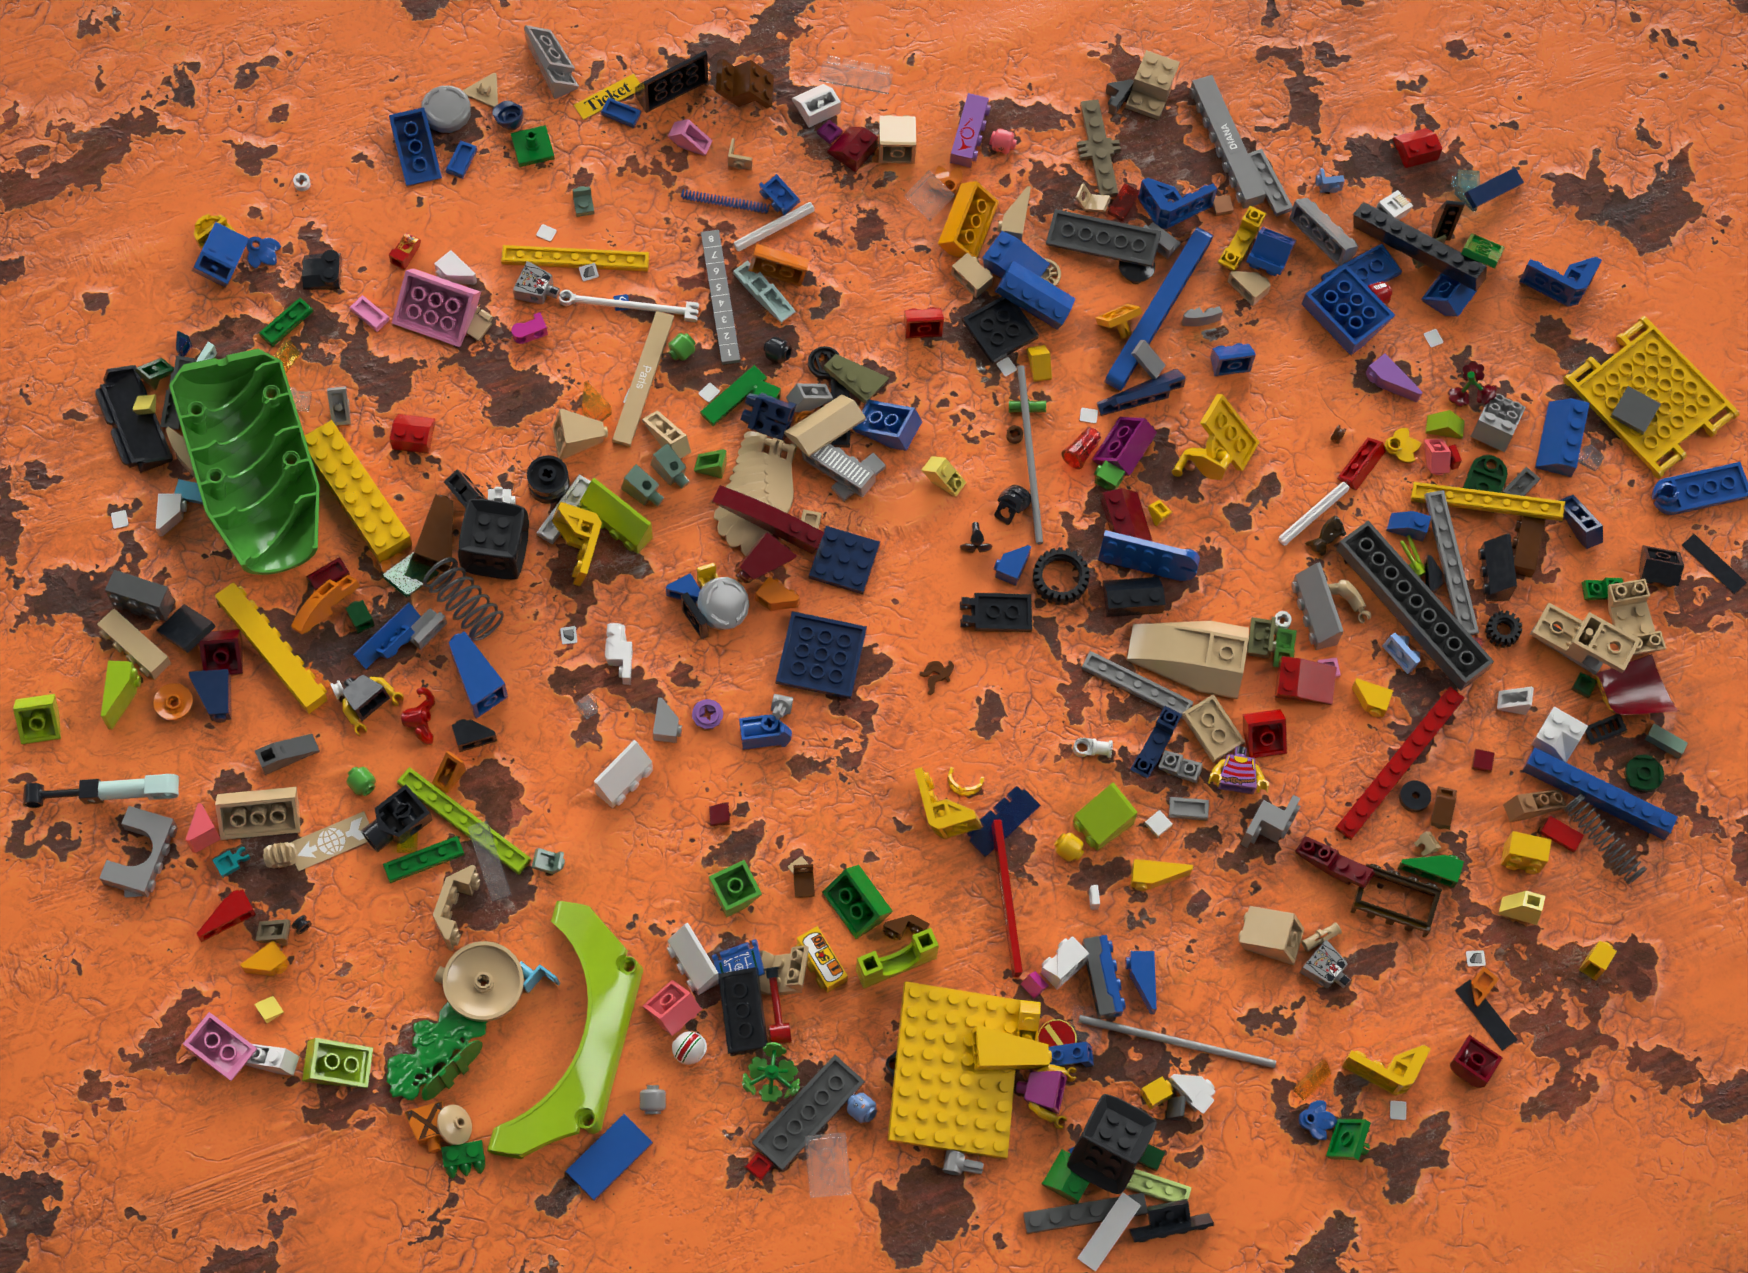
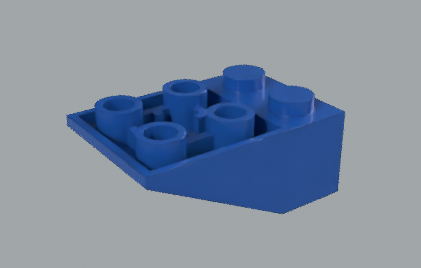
[192,222,249,288]

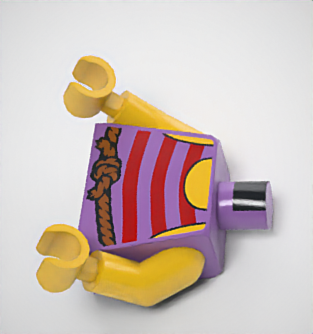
[1208,746,1269,794]

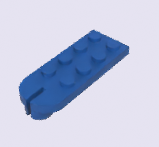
[1652,462,1748,515]
[1098,530,1200,581]

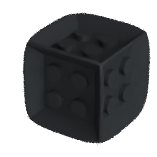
[458,499,529,580]
[1067,1094,1157,1194]

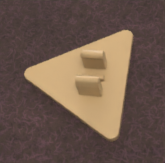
[463,73,498,108]

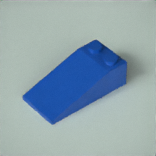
[389,107,442,186]

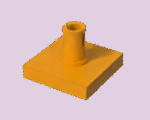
[1095,304,1143,339]

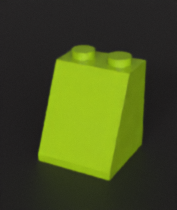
[1073,782,1138,851]

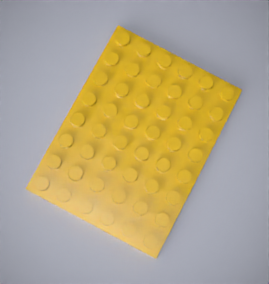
[887,981,1021,1159]

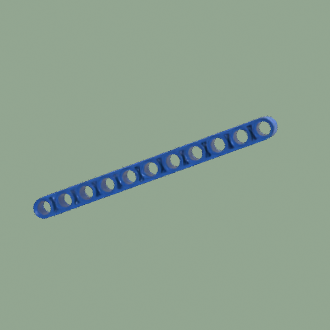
[1104,227,1213,391]

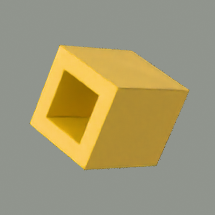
[1140,1076,1173,1110]

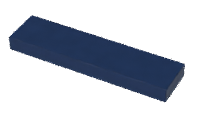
[1464,167,1524,209]

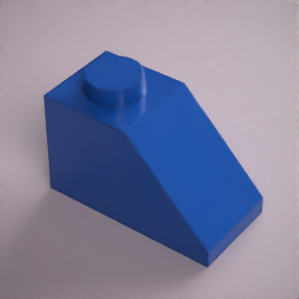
[1386,511,1431,542]
[993,545,1032,586]

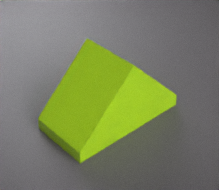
[1426,410,1465,439]

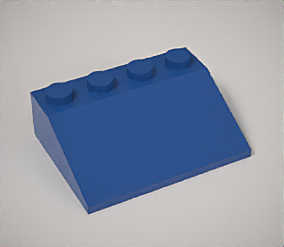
[1302,264,1395,355]

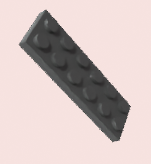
[1046,209,1161,267]
[752,1055,865,1171]

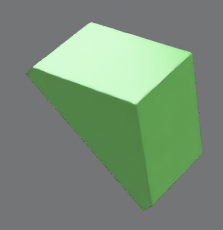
[694,449,727,478]

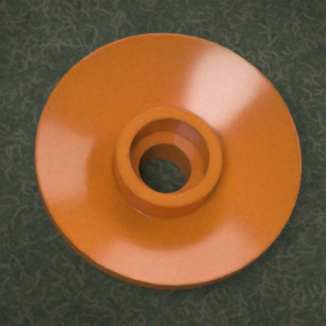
[153,683,193,720]

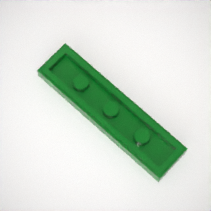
[700,365,767,426]
[383,836,465,883]

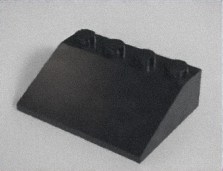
[635,50,708,113]

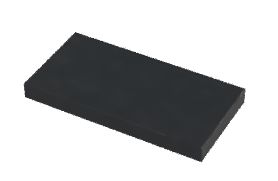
[718,967,768,1054]

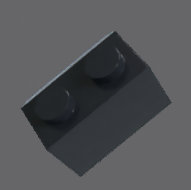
[1639,545,1684,587]

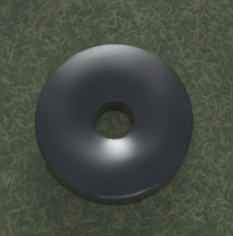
[1399,780,1431,812]

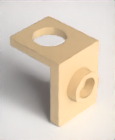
[728,138,753,170]
[1076,184,1111,212]

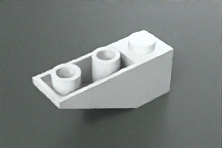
[245,1044,300,1076]

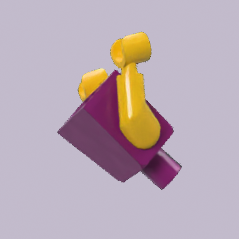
[1016,1064,1077,1129]

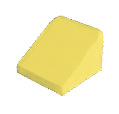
[133,394,156,415]
[254,996,284,1023]

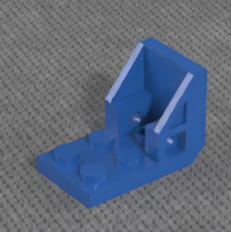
[1138,178,1217,229]
[1519,257,1602,307]

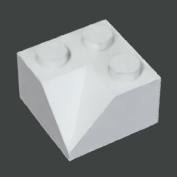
[1531,707,1588,762]
[1041,936,1089,990]

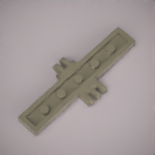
[1076,99,1121,197]

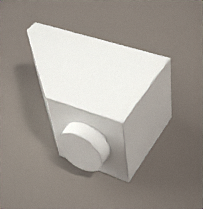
[434,250,477,284]
[156,494,187,536]
[1169,1074,1216,1112]

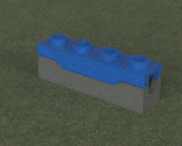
[1082,935,1126,1020]

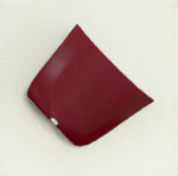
[1595,654,1679,715]

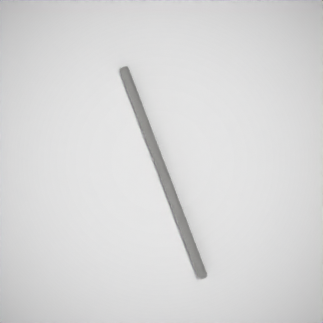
[1017,365,1043,544]
[1078,1015,1276,1068]

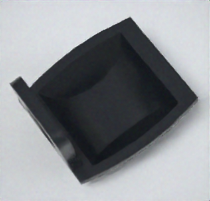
[994,485,1031,525]

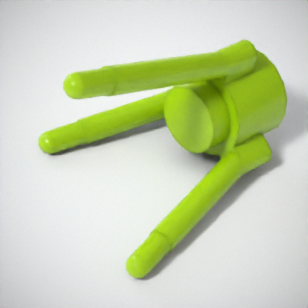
[1400,535,1426,578]

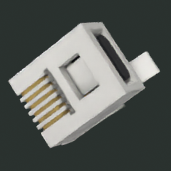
[1376,190,1413,220]

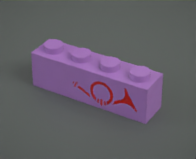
[950,93,991,168]

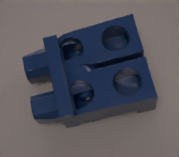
[740,393,797,440]

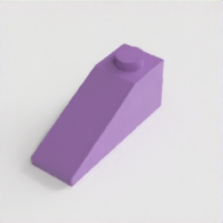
[1366,354,1423,402]

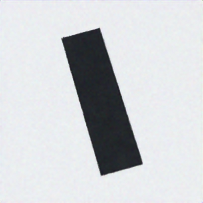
[1682,534,1747,594]
[1455,980,1518,1051]

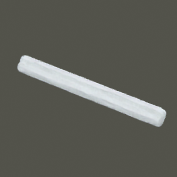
[734,202,814,251]
[1278,482,1349,545]

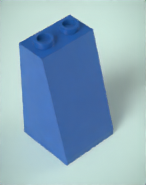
[449,631,508,719]

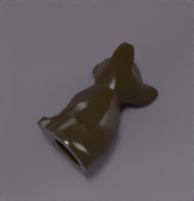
[1305,516,1346,556]

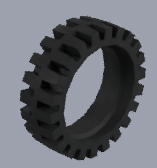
[1033,547,1090,605]

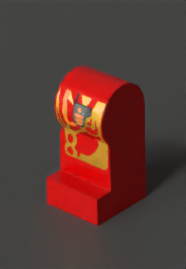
[389,233,421,270]

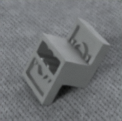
[1241,795,1301,848]

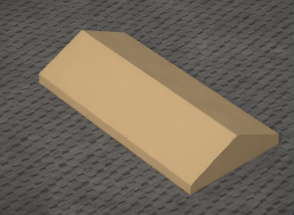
[784,395,866,457]

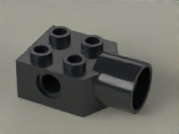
[361,784,432,852]

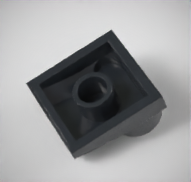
[302,250,342,290]

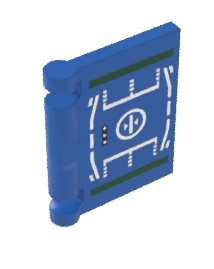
[712,939,765,976]

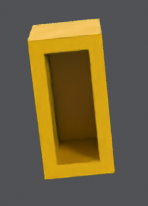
[1579,940,1617,981]

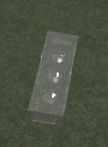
[468,821,512,902]

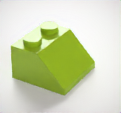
[13,694,61,744]

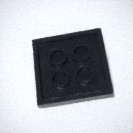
[962,297,1039,364]

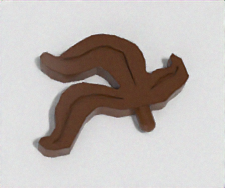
[920,661,954,695]

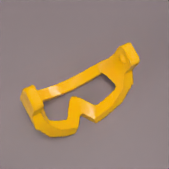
[947,767,985,796]

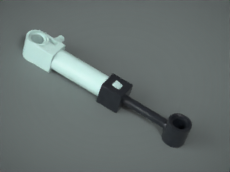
[23,774,179,808]

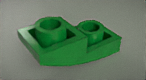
[1582,577,1623,600]

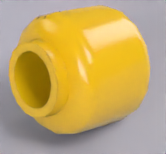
[1054,833,1084,862]

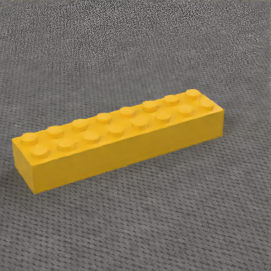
[304,420,413,564]

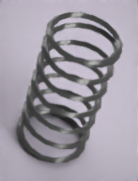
[423,558,504,641]

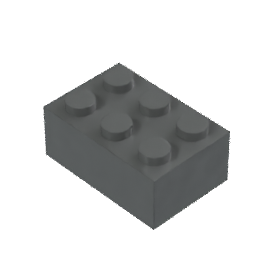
[105,570,175,621]

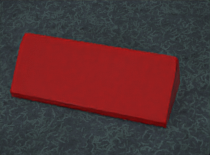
[1337,437,1386,490]

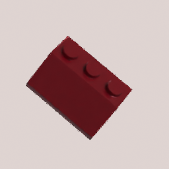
[1101,488,1153,542]

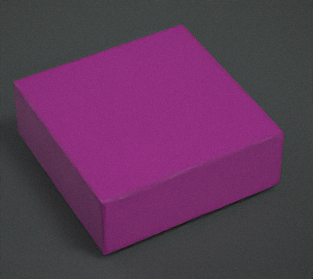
[817,120,842,144]

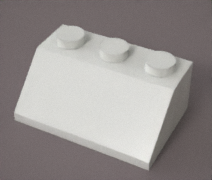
[594,740,653,808]
[666,923,719,995]

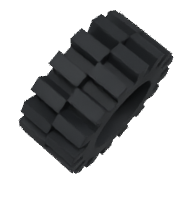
[1485,610,1522,648]

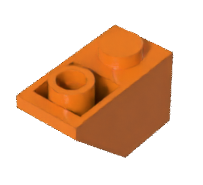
[755,576,800,611]

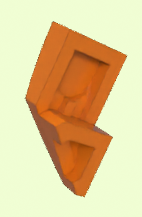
[1471,966,1499,1007]

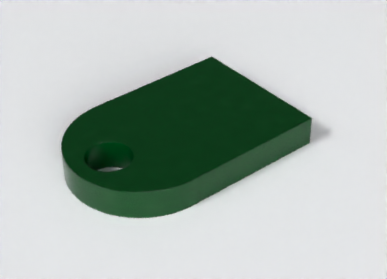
[1463,455,1508,513]

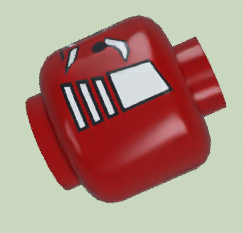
[1368,281,1393,305]

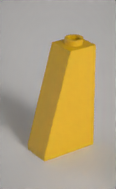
[971,1026,1052,1070]

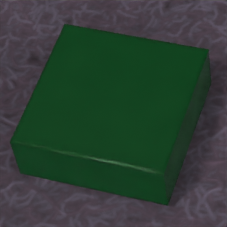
[1571,672,1597,698]
[1138,1144,1165,1171]

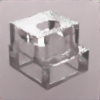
[576,692,598,720]

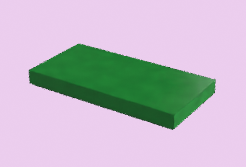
[1461,233,1504,269]

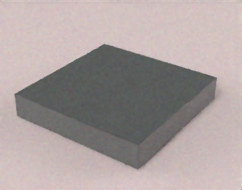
[1610,386,1661,435]

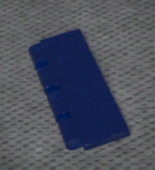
[967,786,1041,857]

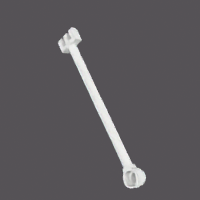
[559,290,699,322]

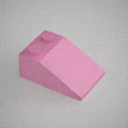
[183,1012,257,1081]

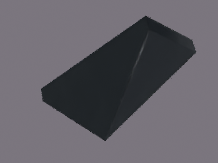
[1424,555,1446,593]

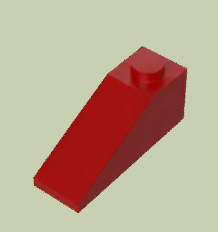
[196,889,256,942]

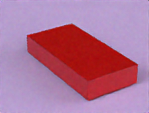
[1540,816,1584,853]

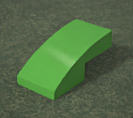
[1273,628,1297,667]

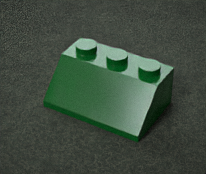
[822,865,893,939]

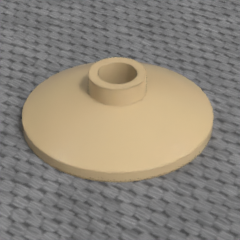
[437,1104,472,1145]

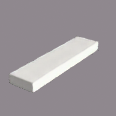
[537,475,591,544]

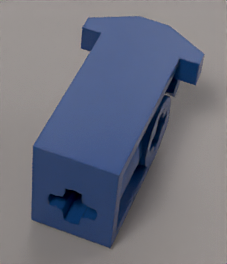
[739,715,792,750]

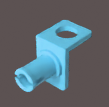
[520,961,560,993]

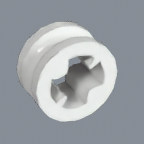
[293,173,311,191]
[1275,611,1292,629]
[330,680,345,700]

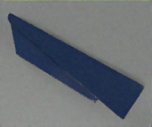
[1097,369,1186,416]

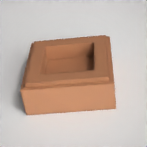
[1213,195,1234,216]

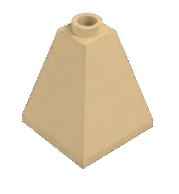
[552,409,608,460]

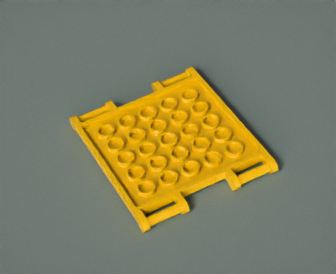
[1563,316,1740,479]

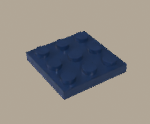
[809,526,880,594]

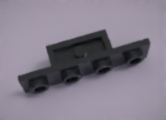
[1129,1199,1214,1242]

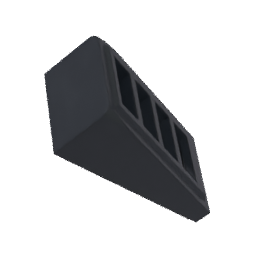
[1585,714,1627,745]

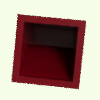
[734,532,797,583]

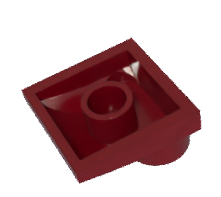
[1450,1035,1503,1088]

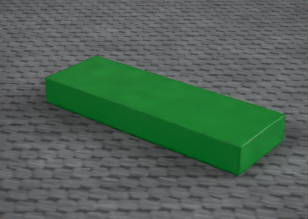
[259,298,313,347]

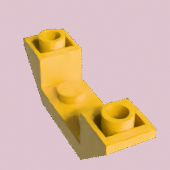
[1218,206,1266,271]

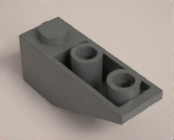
[255,734,320,775]

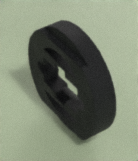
[808,346,840,379]

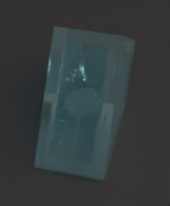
[1452,169,1480,212]

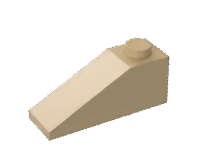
[997,186,1031,241]
[642,410,691,459]

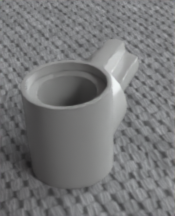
[771,694,793,720]
[943,1150,984,1175]

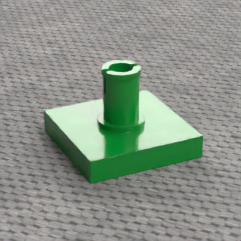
[511,125,555,167]
[1326,1119,1371,1160]

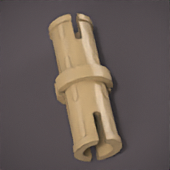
[1301,922,1342,952]

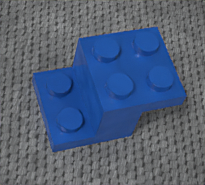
[1246,227,1296,276]

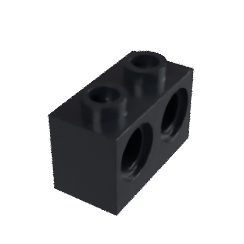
[444,469,487,508]

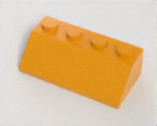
[938,181,999,258]

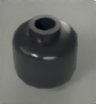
[764,337,792,363]

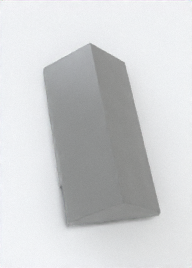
[524,25,579,99]

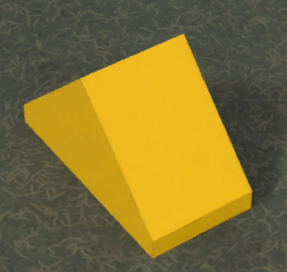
[1027,345,1052,382]

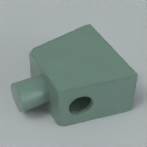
[650,443,690,489]
[621,464,664,507]

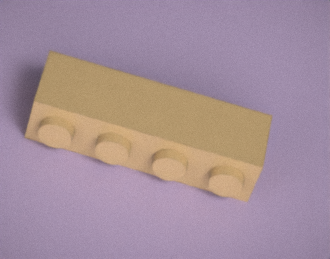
[97,609,171,680]

